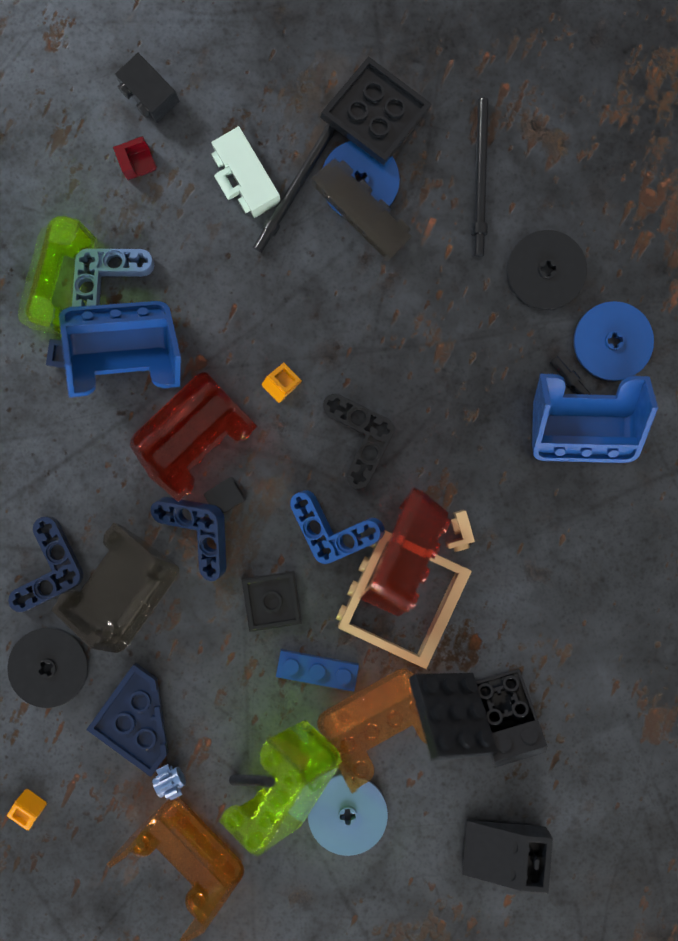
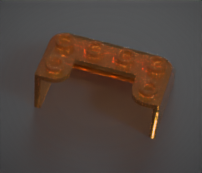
[317,669,426,794]

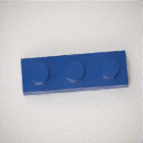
[276,649,359,692]

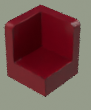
[113,136,157,180]

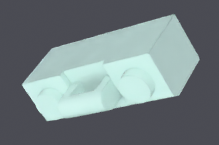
[211,126,281,218]

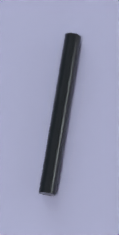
[229,775,276,787]

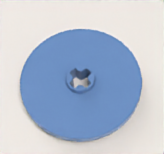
[308,774,388,856]

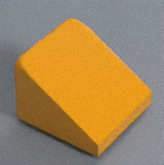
[262,362,302,403]
[7,789,47,831]

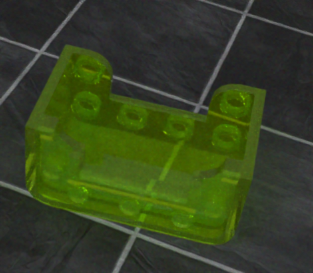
[219,720,341,856]

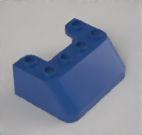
[59,301,180,397]
[532,374,658,463]

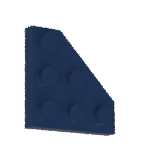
[86,663,169,777]

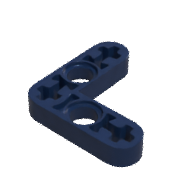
[151,497,227,581]
[8,516,84,612]

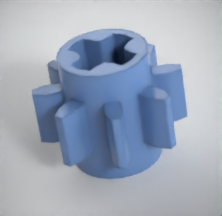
[152,764,186,800]

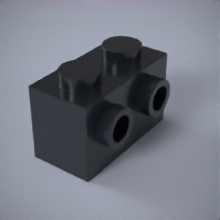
[115,52,180,123]

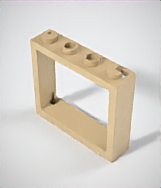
[336,530,472,669]

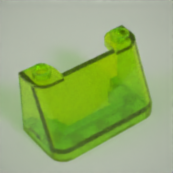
[18,216,96,336]

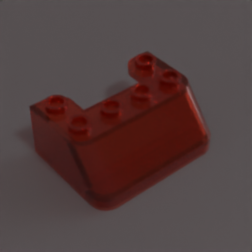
[130,372,258,502]
[359,487,451,617]

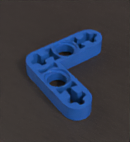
[290,490,385,564]

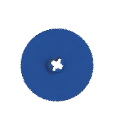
[321,141,400,220]
[573,301,654,381]

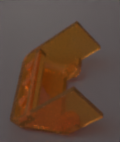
[106,798,244,941]

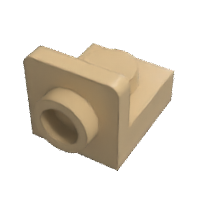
[445,510,475,552]

